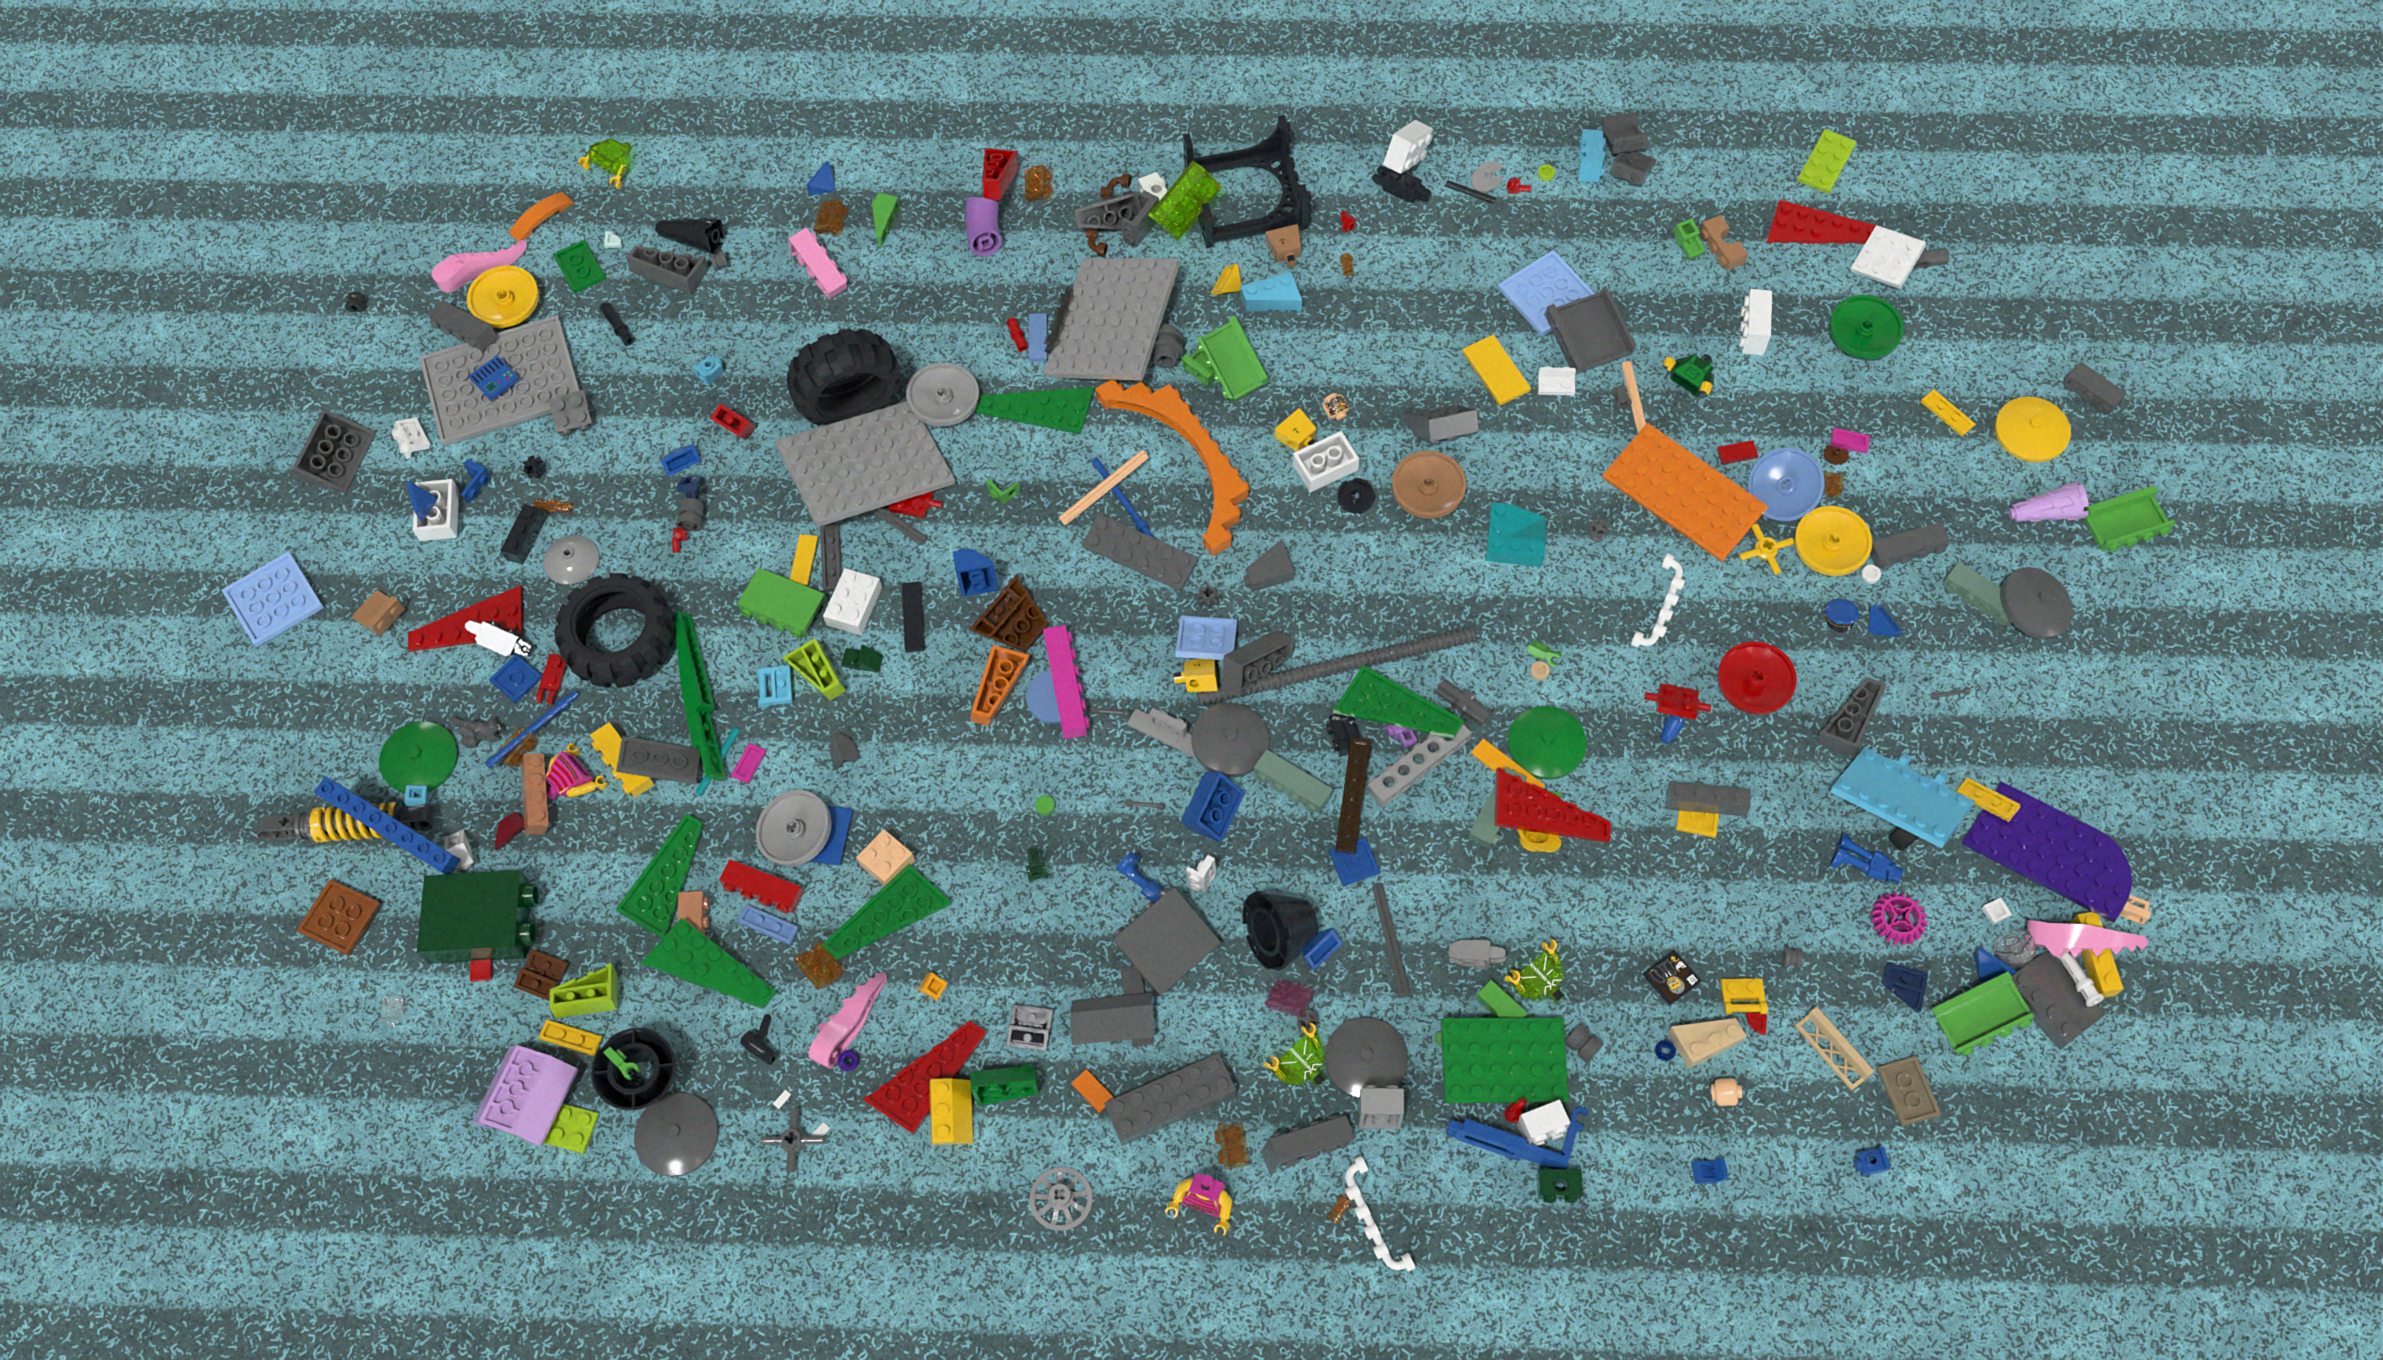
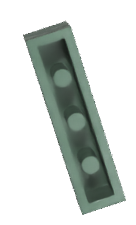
[1942,561,2012,627]
[1254,749,1333,814]
[1469,767,1527,849]

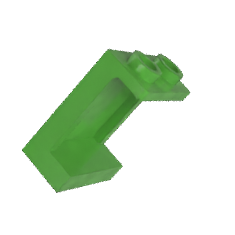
[1181,332,1216,387]

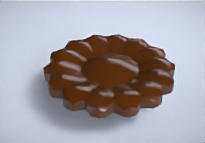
[1823,445,1849,465]

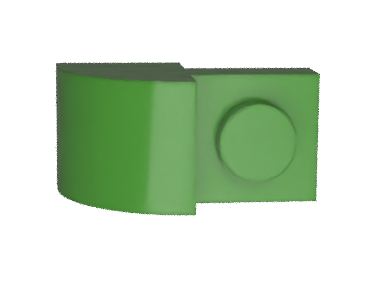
[1674,218,1706,260]

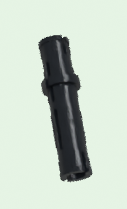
[599,302,634,346]

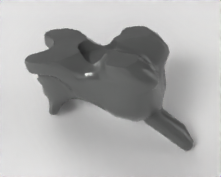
[450,716,501,749]

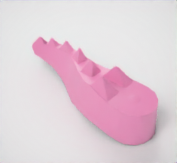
[432,240,526,292]
[2025,920,2149,958]
[809,973,887,1069]

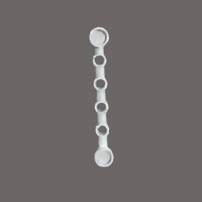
[1631,553,1685,648]
[1345,1155,1416,1272]

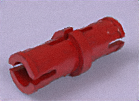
[1006,317,1029,352]

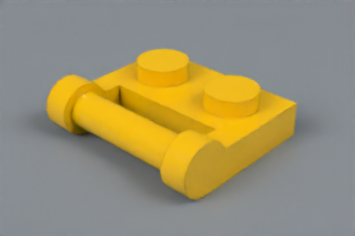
[1720,979,1768,1015]

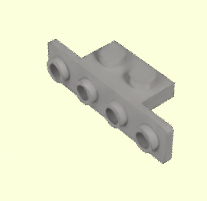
[1128,708,1195,757]

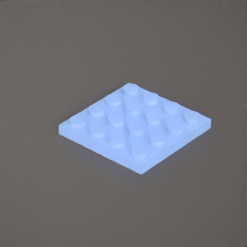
[1497,250,1595,336]
[222,551,324,647]

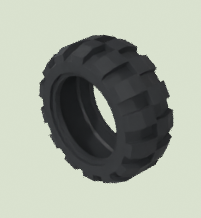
[786,328,901,426]
[554,573,676,688]

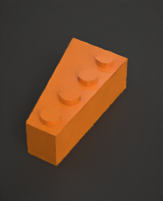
[971,645,1030,726]

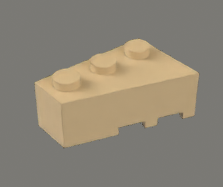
[1668,1018,1747,1069]

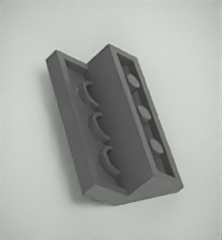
[1070,993,1155,1045]

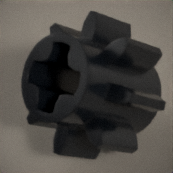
[523,455,546,479]

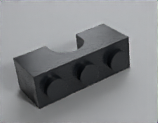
[500,504,546,565]

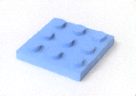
[1175,615,1237,661]

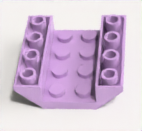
[472,1045,579,1146]

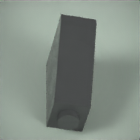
[1243,541,1294,592]

